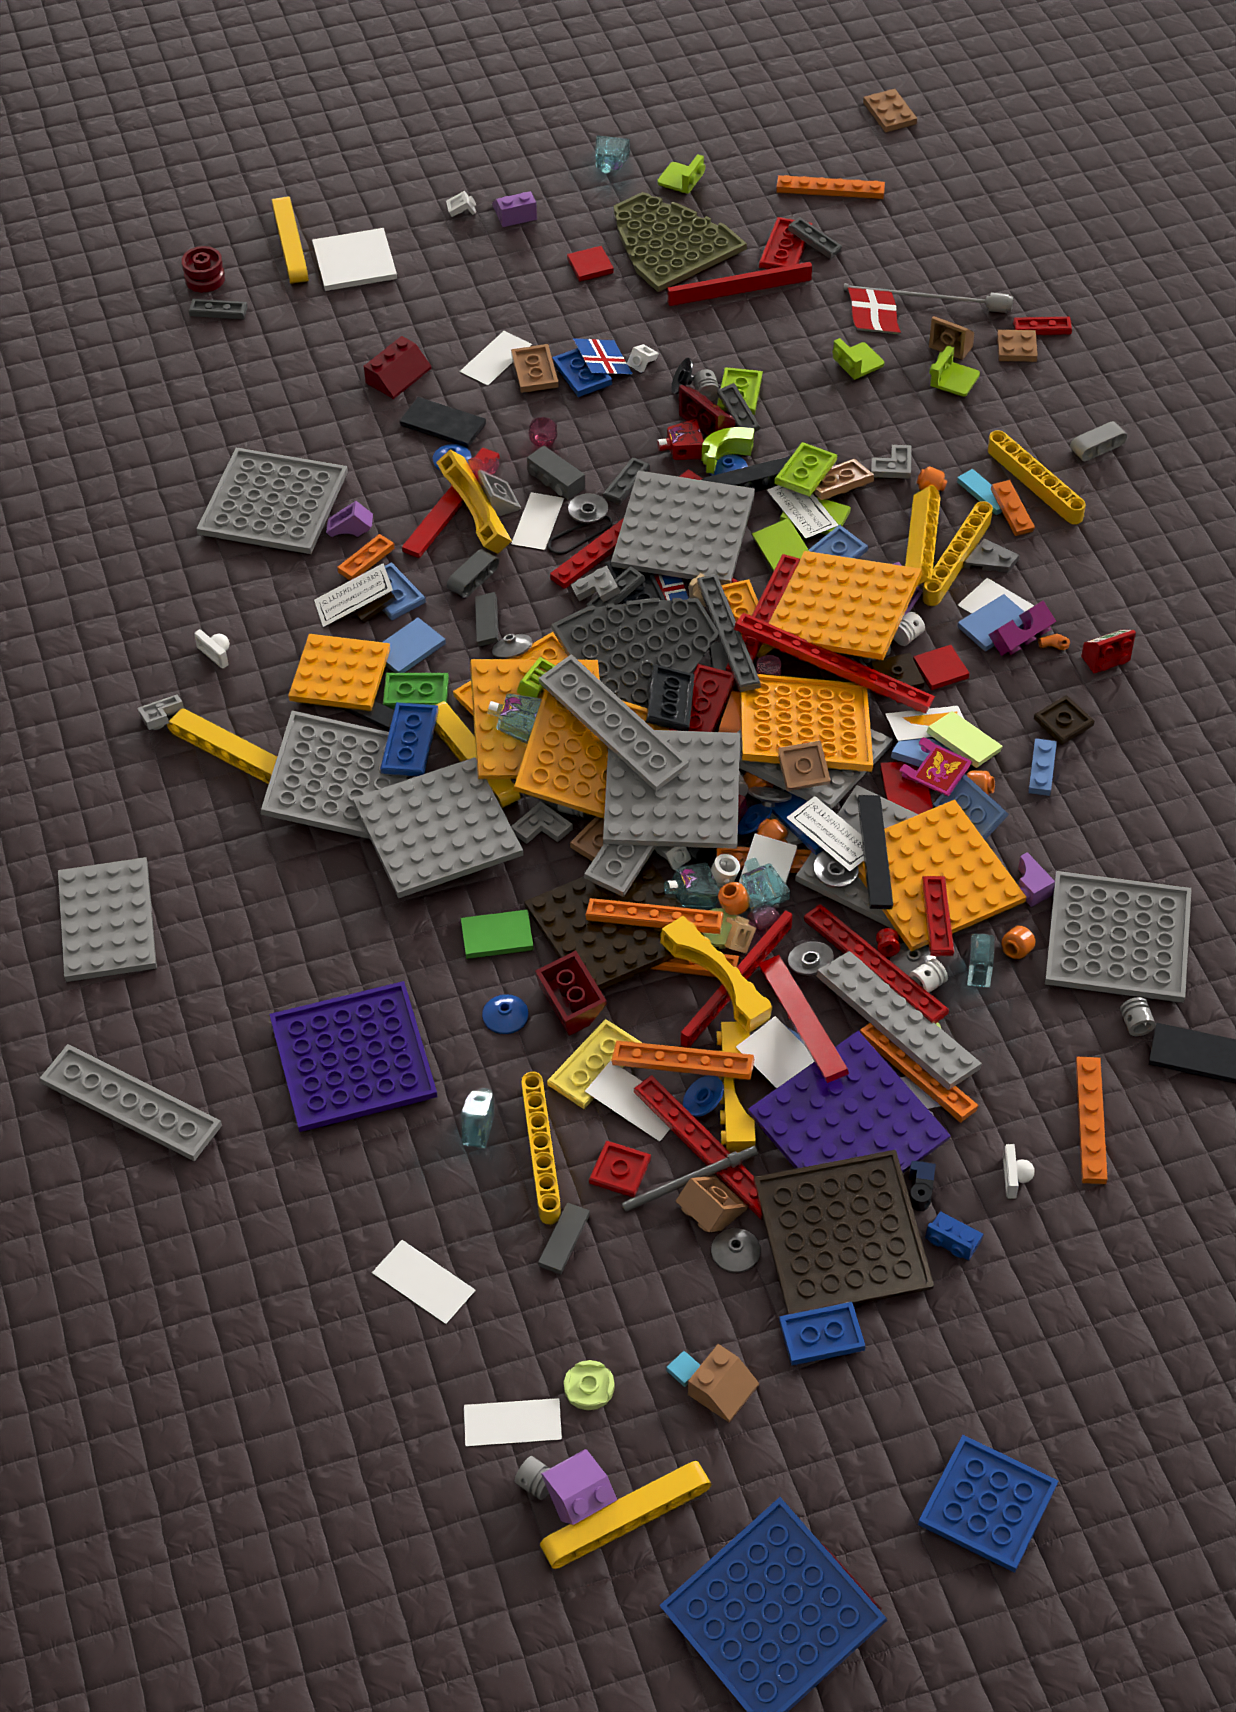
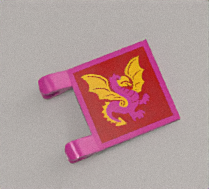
[900,737,972,797]

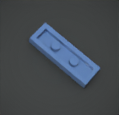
[1028,739,1057,796]

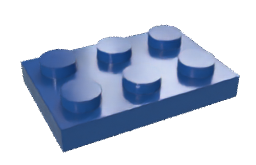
[552,348,612,397]
[779,1302,865,1366]

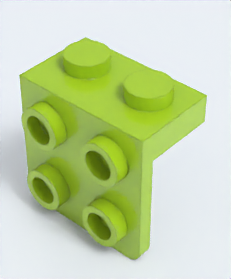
[658,154,706,194]
[832,338,884,380]
[929,345,980,397]

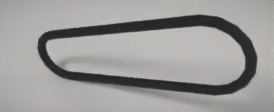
[547,515,613,554]

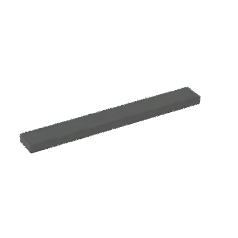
[697,574,761,692]

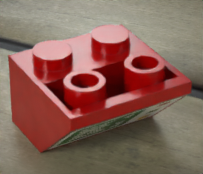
[1081,630,1136,673]

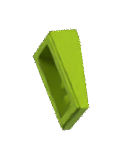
[517,657,555,702]

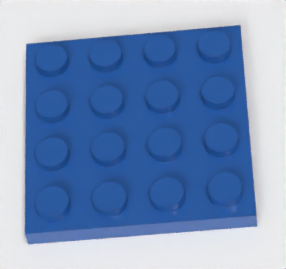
[918,1435,1058,1573]

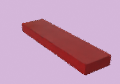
[921,876,954,956]

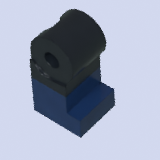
[909,1161,936,1211]

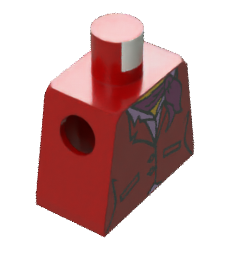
[657,419,704,460]

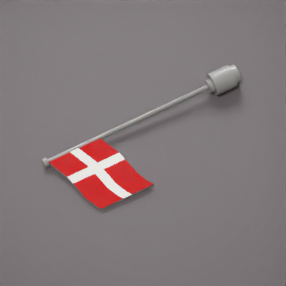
[844,283,1013,335]

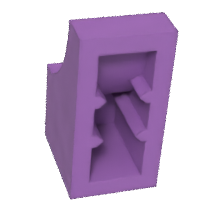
[326,501,373,537]
[1018,852,1055,907]

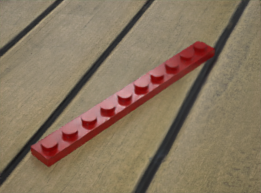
[550,469,703,589]
[734,613,935,714]

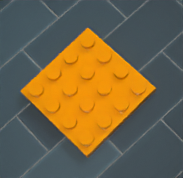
[288,634,390,711]

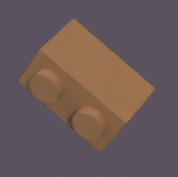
[929,316,974,360]
[676,1176,749,1232]
[688,1344,759,1423]

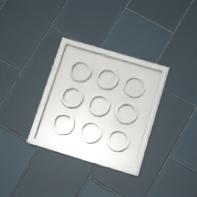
[312,228,397,291]

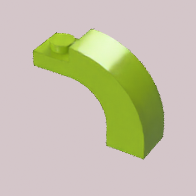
[701,427,754,474]

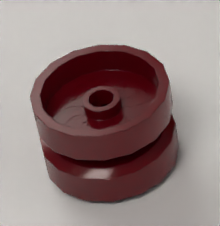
[182,246,225,293]

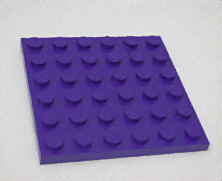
[269,981,438,1132]
[748,1030,951,1173]

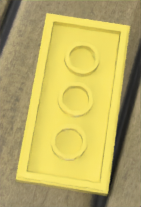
[547,1019,642,1109]

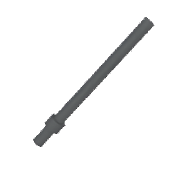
[622,1146,758,1212]

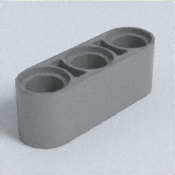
[1070,421,1128,461]

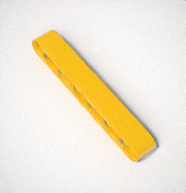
[272,196,309,284]
[988,430,1086,524]
[905,485,940,586]
[922,501,993,606]
[434,701,520,808]
[167,708,277,784]
[522,1072,561,1224]
[540,1461,712,1569]

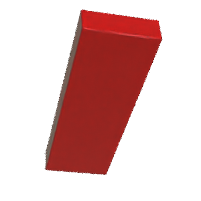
[1013,317,1072,335]

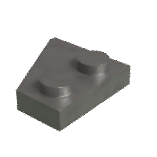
[964,539,1019,573]

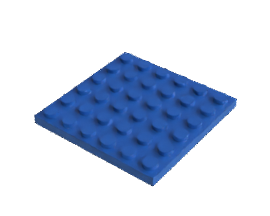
[659,1497,888,1712]

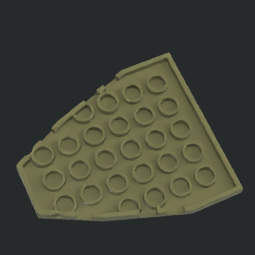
[613,192,747,292]

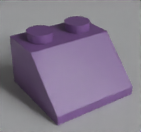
[492,191,537,227]
[541,1449,617,1525]

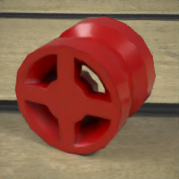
[876,928,900,957]

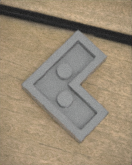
[871,445,911,479]
[571,565,621,602]
[137,695,184,730]
[511,801,573,844]

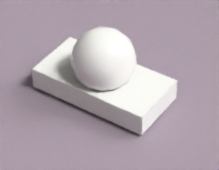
[194,629,229,668]
[1003,1144,1035,1199]

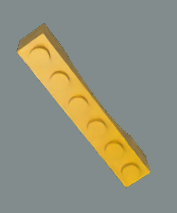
[436,449,512,554]
[660,916,772,1033]
[717,1022,755,1153]

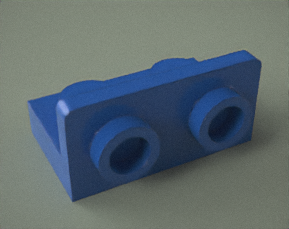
[925,1211,983,1261]

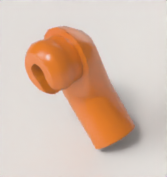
[1038,634,1070,650]

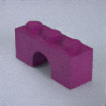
[988,601,1056,656]

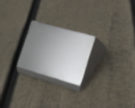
[477,470,521,516]

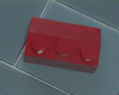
[363,336,432,399]
[679,385,735,437]
[535,951,607,1036]

